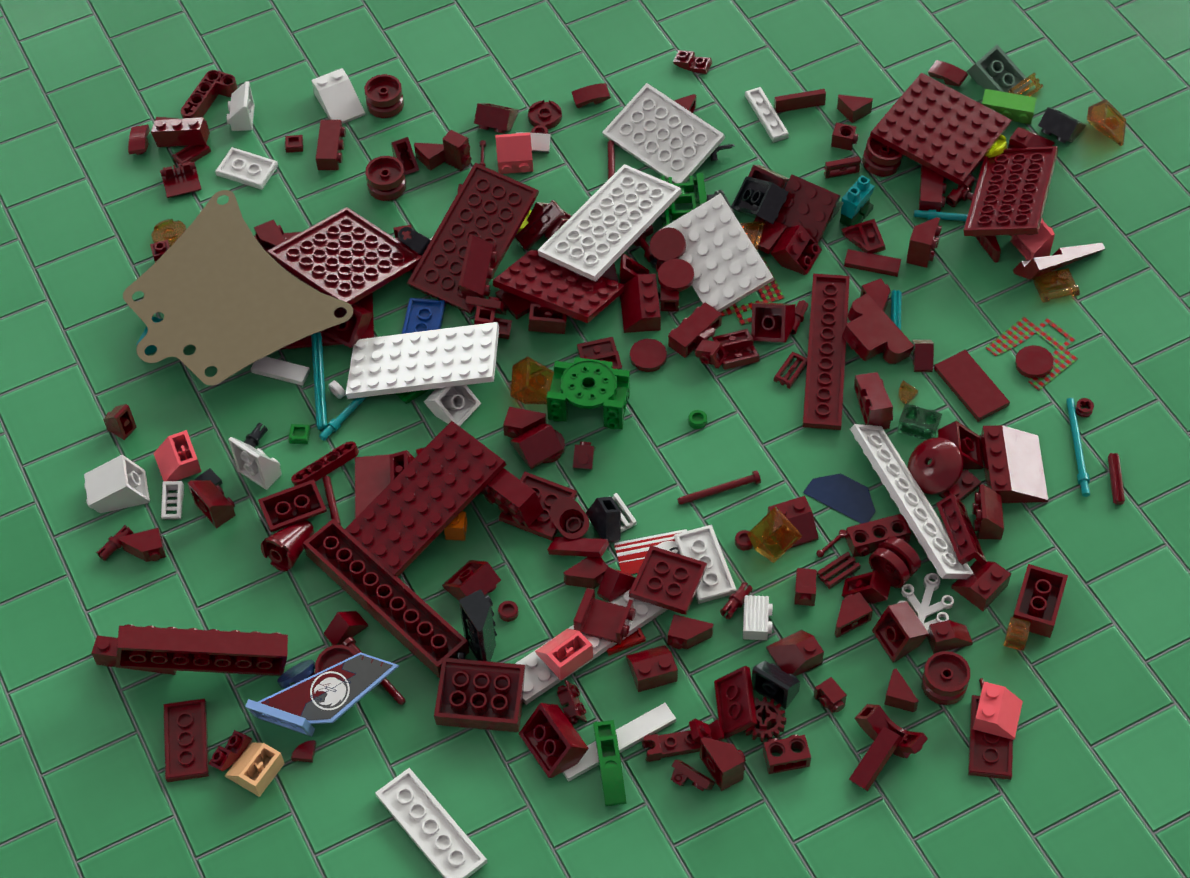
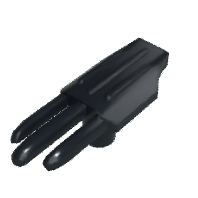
[710,144,735,161]

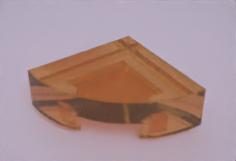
[899,380,918,405]

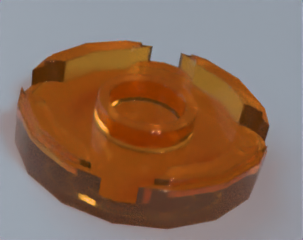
[151,219,186,247]

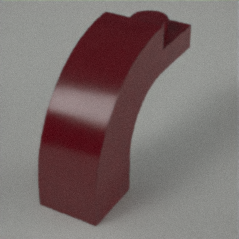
[854,704,928,759]

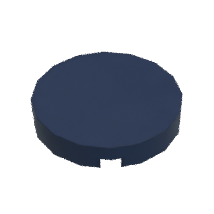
[277,659,315,689]

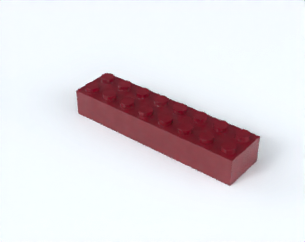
[116,624,288,676]

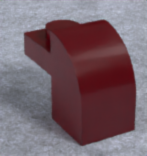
[474,305,512,339]

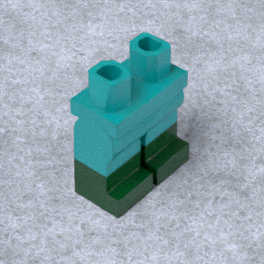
[840,176,875,227]

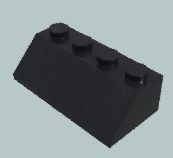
[459,589,497,662]

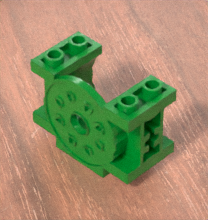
[546,357,630,430]

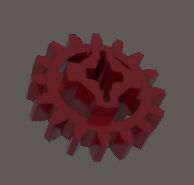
[746,697,786,742]

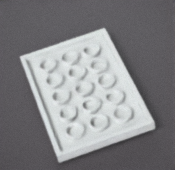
[602,83,725,183]
[660,193,774,312]

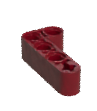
[181,70,238,119]

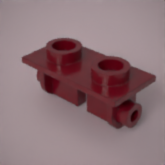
[557,680,587,725]

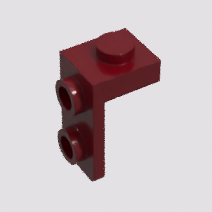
[794,568,817,606]

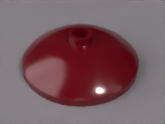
[907,437,963,495]

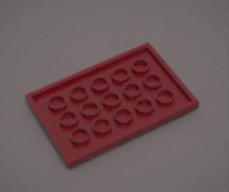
[493,249,625,323]

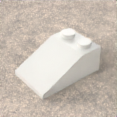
[311,68,365,124]
[228,437,282,490]

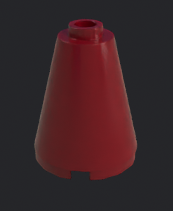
[261,520,314,572]

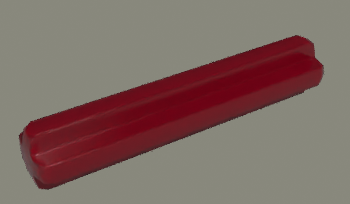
[1108,453,1125,505]

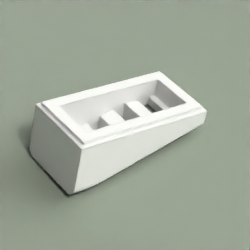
[161,481,184,520]

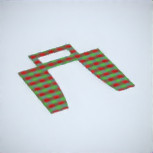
[985,317,1078,390]

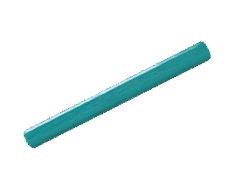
[311,332,327,430]

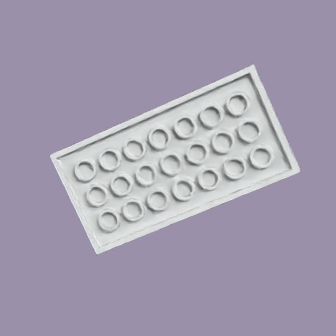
[537,164,682,282]
[346,322,499,399]

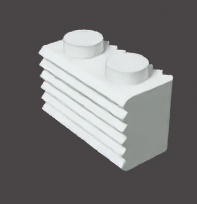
[743,595,773,640]

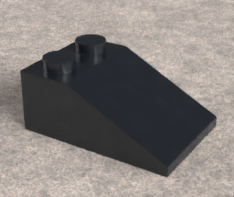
[731,176,789,224]

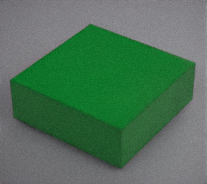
[288,424,311,444]

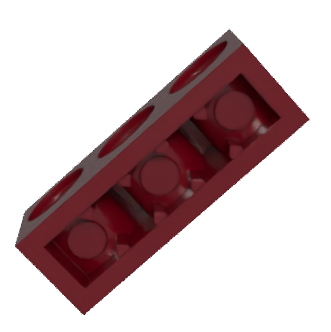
[845,514,911,557]

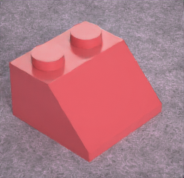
[495,132,533,174]
[973,682,1023,740]

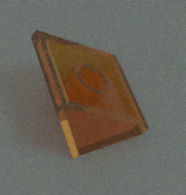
[747,507,802,563]

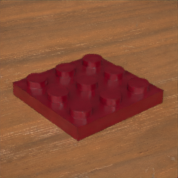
[775,174,841,245]
[499,472,577,541]
[629,545,707,615]

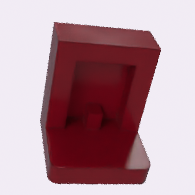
[573,441,595,470]

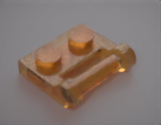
[1033,268,1080,303]

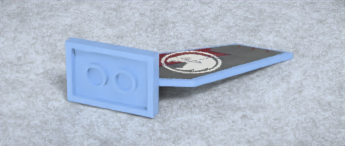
[245,652,399,737]

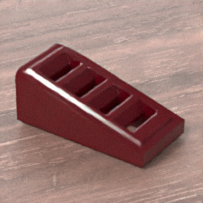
[976,235,1001,263]

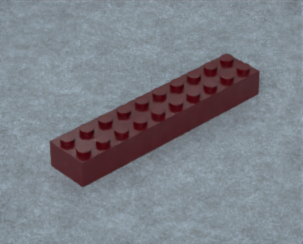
[303,519,470,678]

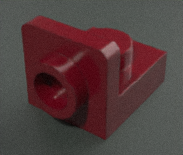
[689,719,724,743]

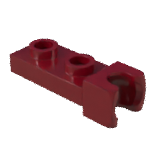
[642,730,700,762]

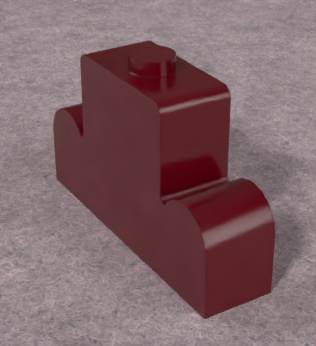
[842,294,914,364]

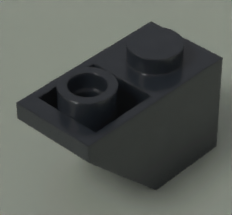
[586,497,621,543]

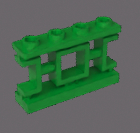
[661,173,707,228]

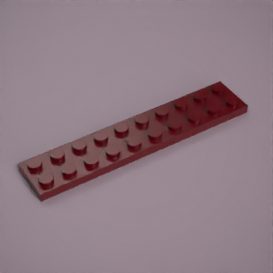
[803,273,850,430]

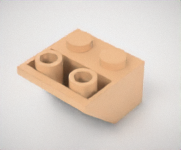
[225,742,285,797]

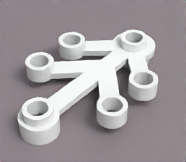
[898,573,954,631]

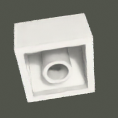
[227,81,255,131]
[424,385,481,426]

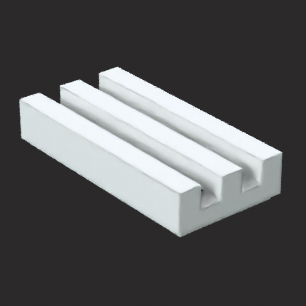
[609,493,637,532]

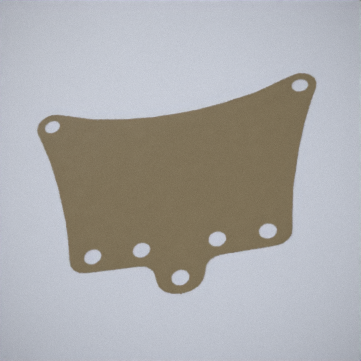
[123,190,353,386]

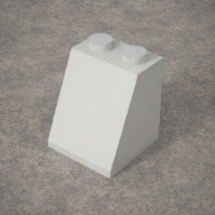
[84,455,150,513]

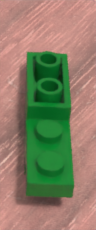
[593,720,627,807]

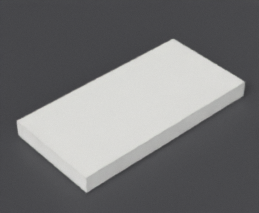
[674,525,737,604]

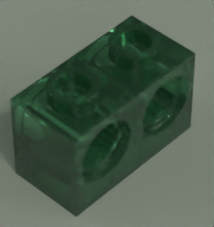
[897,403,942,440]

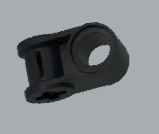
[398,227,431,256]

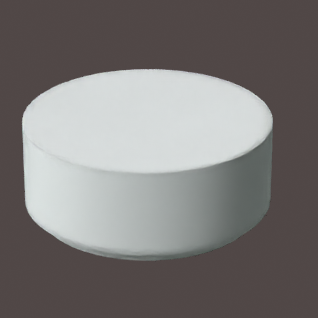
[328,380,346,399]

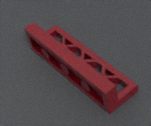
[936,494,987,565]

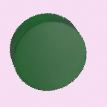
[688,410,707,429]

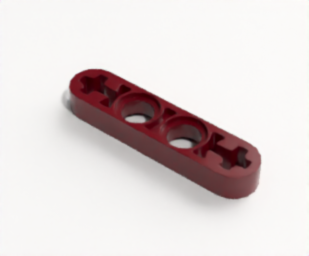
[291,441,359,486]

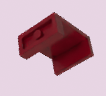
[573,588,636,644]

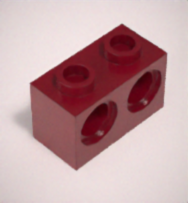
[763,734,811,774]

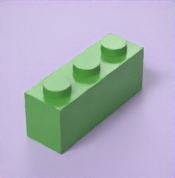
[982,89,1037,124]

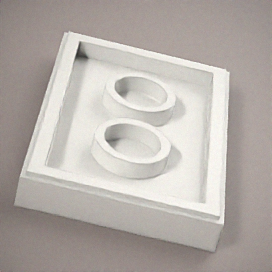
[215,147,278,190]

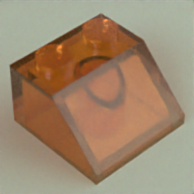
[510,356,554,404]

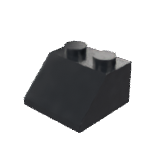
[1038,107,1086,144]
[752,661,800,709]

